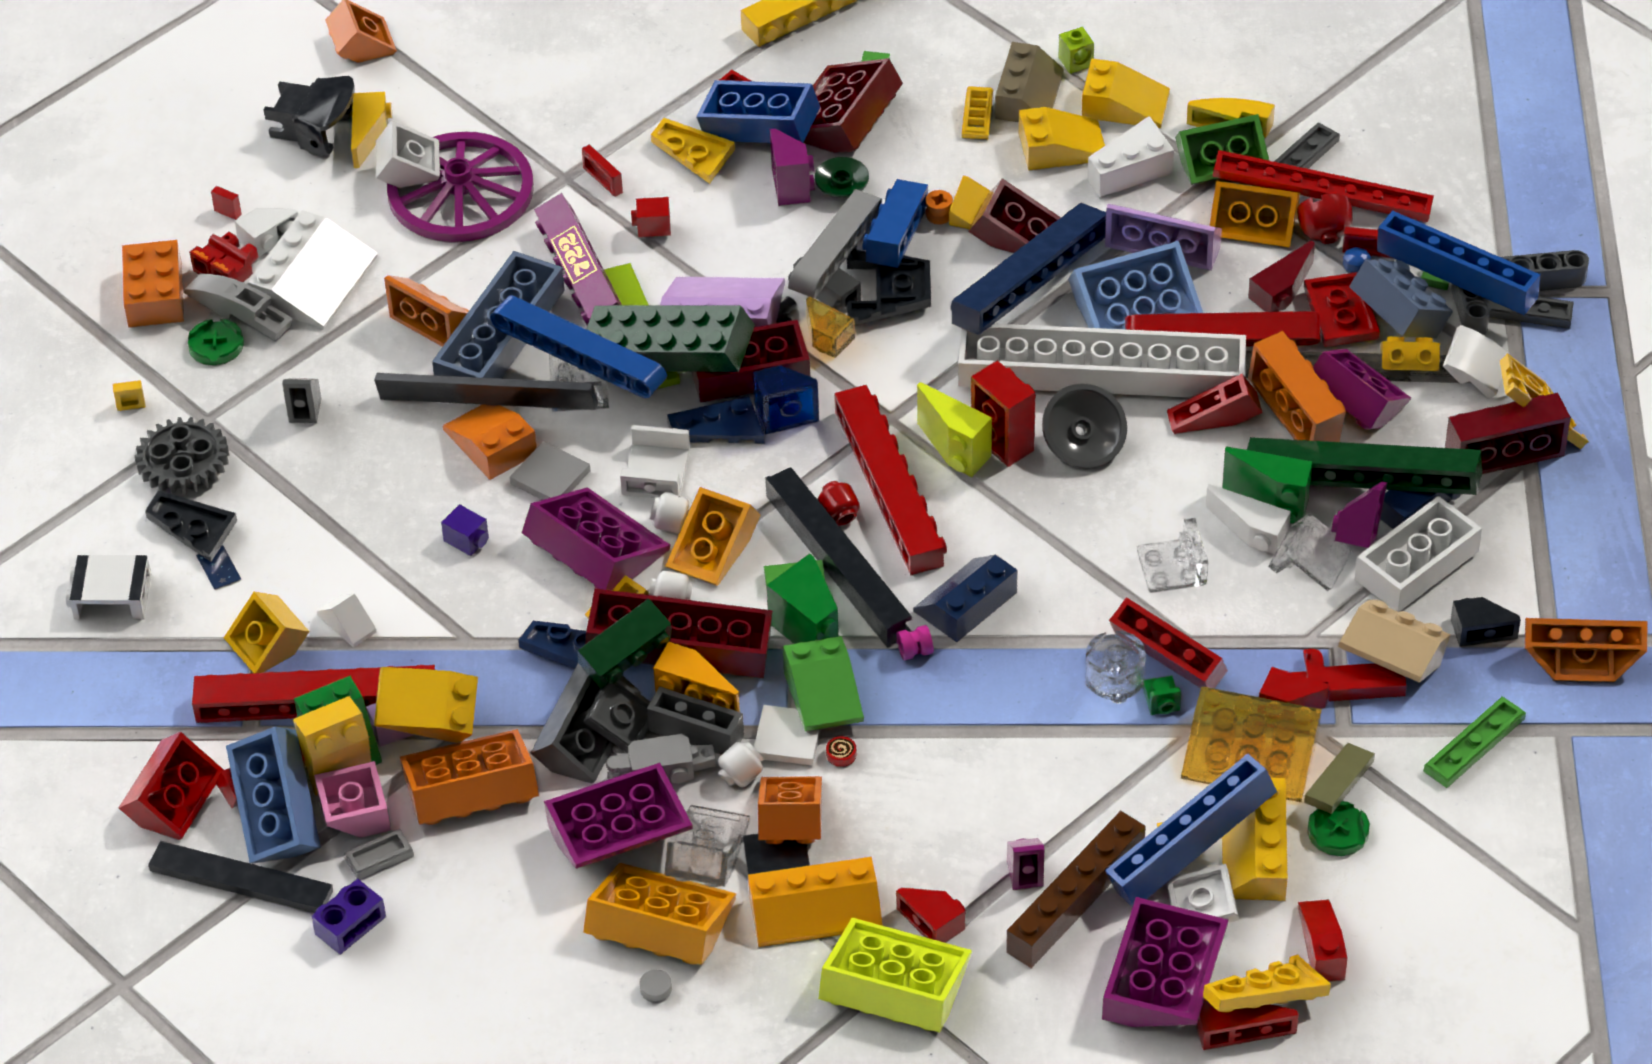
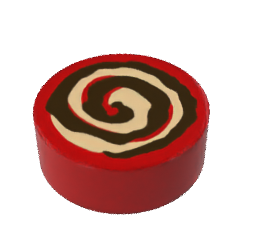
[826,736,857,767]

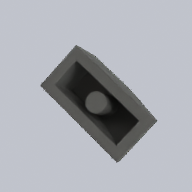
[282,378,321,423]

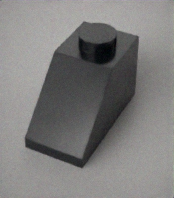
[1451,597,1521,647]

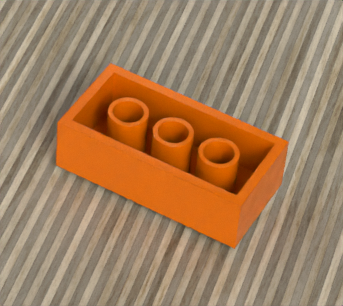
[1248,331,1346,442]

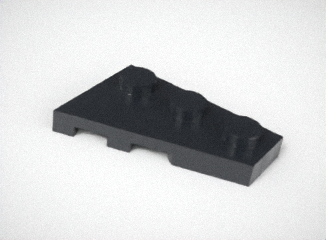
[145,490,237,562]

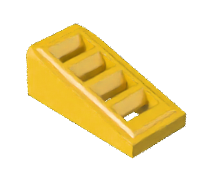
[962,86,993,140]

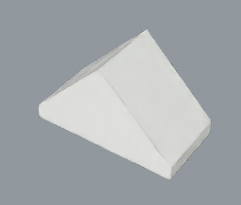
[316,593,377,648]

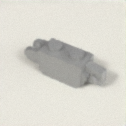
[606,734,716,784]

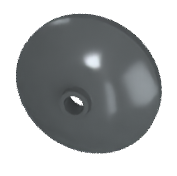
[1042,384,1127,469]

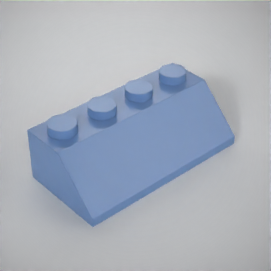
[226,726,321,864]

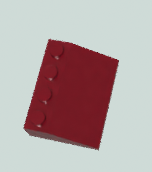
[803,58,903,153]

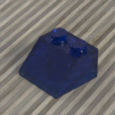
[753,365,819,435]

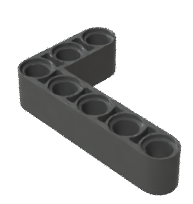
[1451,250,1589,335]

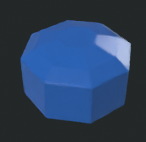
[1343,247,1371,273]

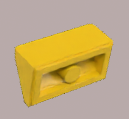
[949,175,990,229]

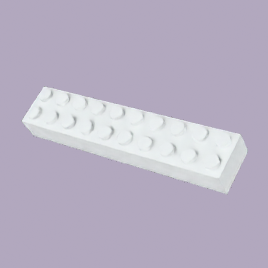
[958,324,1246,398]

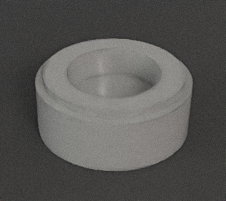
[640,970,672,1002]

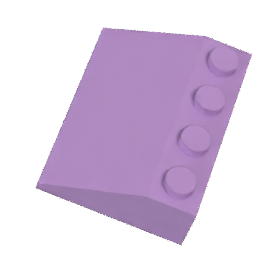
[660,277,785,327]

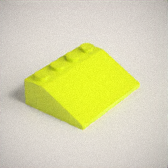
[818,918,972,1033]

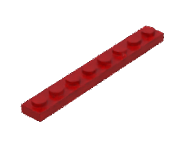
[1212,150,1434,222]

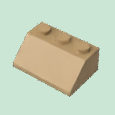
[1338,599,1451,683]

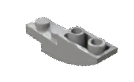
[183,274,293,341]

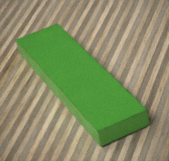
[1423,696,1526,788]

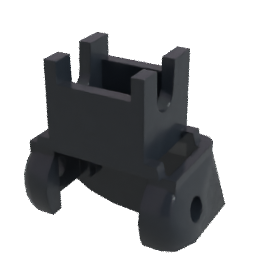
[263,76,355,156]

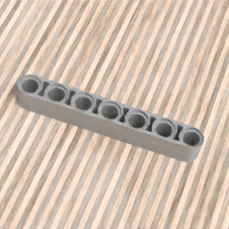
[788,189,882,298]

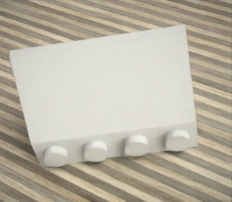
[247,210,378,329]

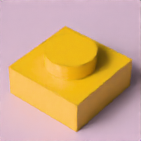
[113,380,146,411]

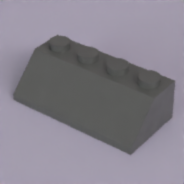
[530,663,641,783]

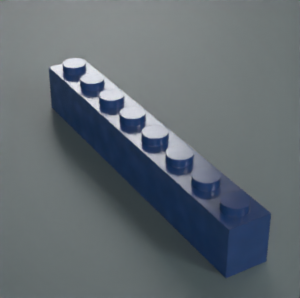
[950,202,1106,335]

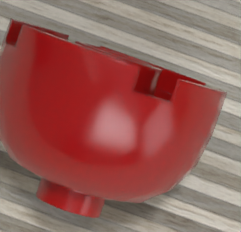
[1297,194,1353,244]

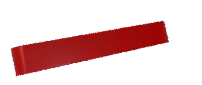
[1125,311,1321,347]

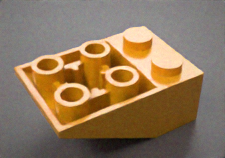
[653,642,740,712]

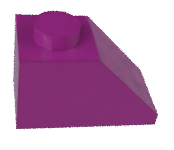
[1007,838,1045,890]

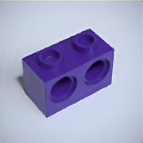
[311,878,386,955]

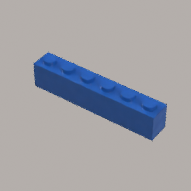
[1377,210,1540,315]
[1105,754,1277,907]

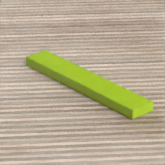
[604,263,680,390]

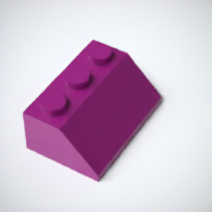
[1313,349,1411,430]

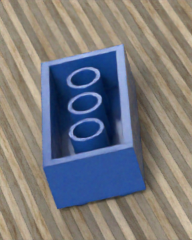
[696,80,820,143]

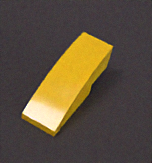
[1186,98,1275,138]

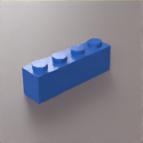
[862,179,928,268]

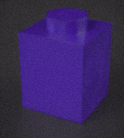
[441,504,489,556]

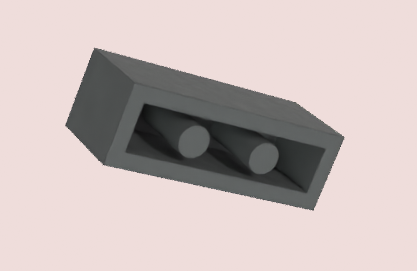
[647,686,744,755]

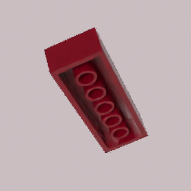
[586,588,773,678]

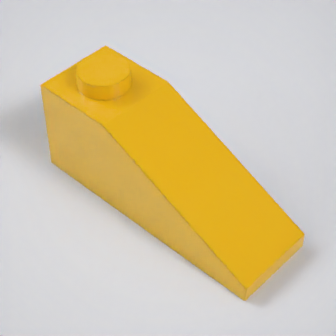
[351,92,392,168]

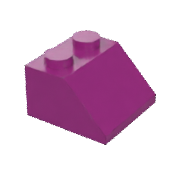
[770,129,815,206]
[1331,481,1387,548]

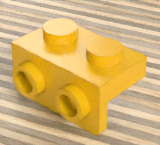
[1380,336,1440,371]

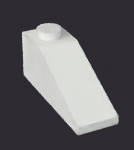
[1206,484,1291,555]

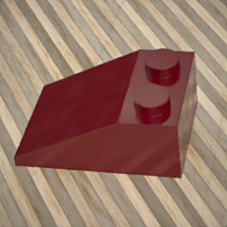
[968,178,1061,253]

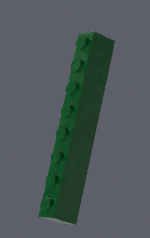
[1246,437,1483,495]

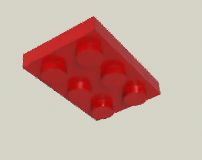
[1303,272,1380,347]

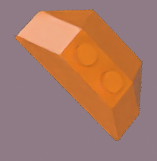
[1525,618,1648,682]

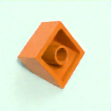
[325,0,397,63]

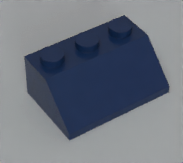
[913,554,1018,643]

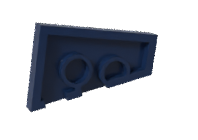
[667,396,765,444]
[518,620,586,669]

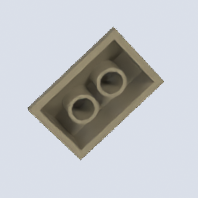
[995,42,1064,122]

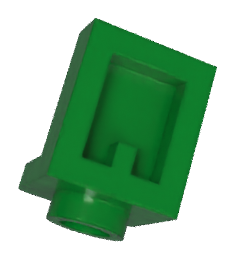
[1142,675,1181,715]

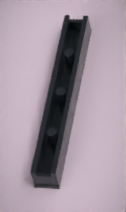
[765,467,912,648]

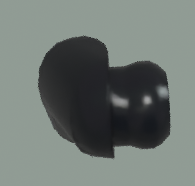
[776,296,797,323]

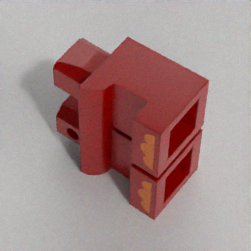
[189,231,259,282]

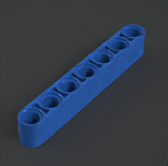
[490,295,667,398]

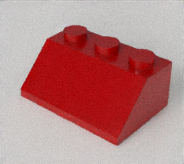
[118,731,224,840]

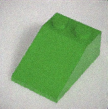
[783,636,864,732]

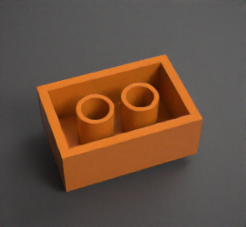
[122,240,184,328]

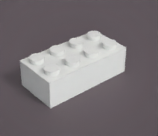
[1354,496,1482,612]

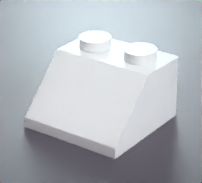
[376,120,440,188]

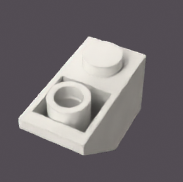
[235,208,299,257]

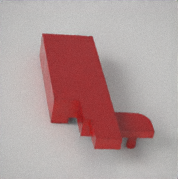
[1291,649,1407,702]

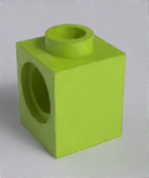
[1058,27,1094,74]

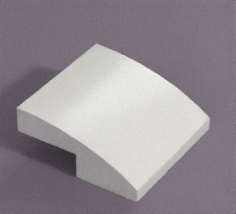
[1443,325,1510,399]

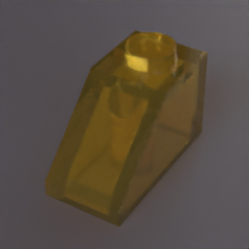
[806,296,855,358]

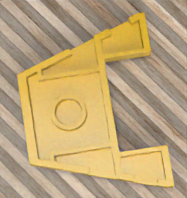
[1500,353,1589,450]

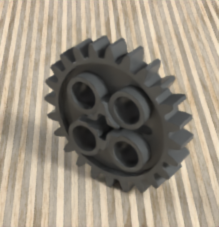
[135,417,229,495]

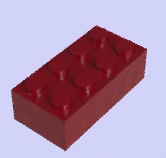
[691,320,811,403]
[1445,392,1571,475]

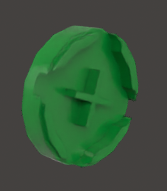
[188,319,244,366]
[1307,801,1370,856]

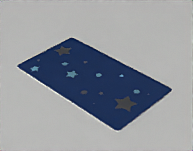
[196,545,241,589]

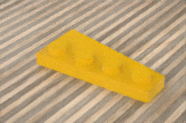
[1203,954,1331,1012]

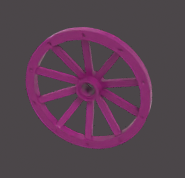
[387,131,534,242]

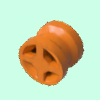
[925,190,953,225]

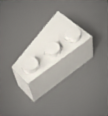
[1088,116,1174,198]

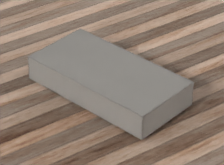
[344,829,414,880]

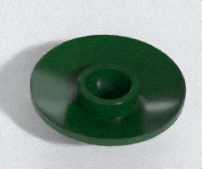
[815,157,869,197]

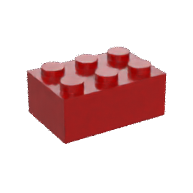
[971,360,1036,467]

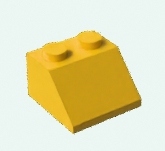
[223,591,310,673]

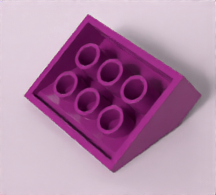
[521,487,671,590]
[544,762,693,869]
[1102,897,1229,1027]

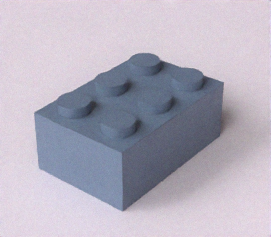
[1349,259,1453,338]

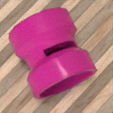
[896,625,934,661]

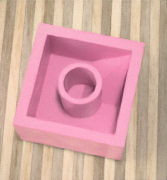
[314,761,391,838]

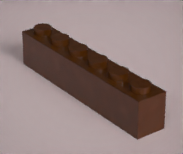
[1006,810,1146,969]

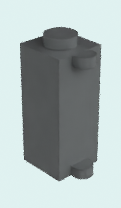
[788,257,861,316]

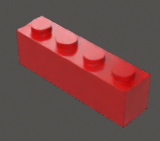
[1109,597,1228,694]

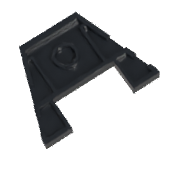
[847,245,931,327]

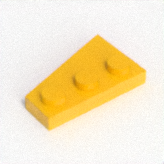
[651,118,735,184]

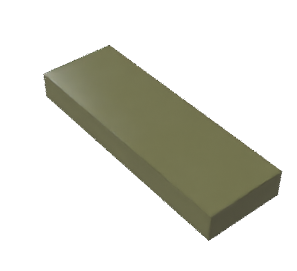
[1304,743,1375,814]

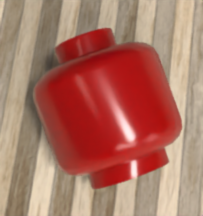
[817,481,860,526]

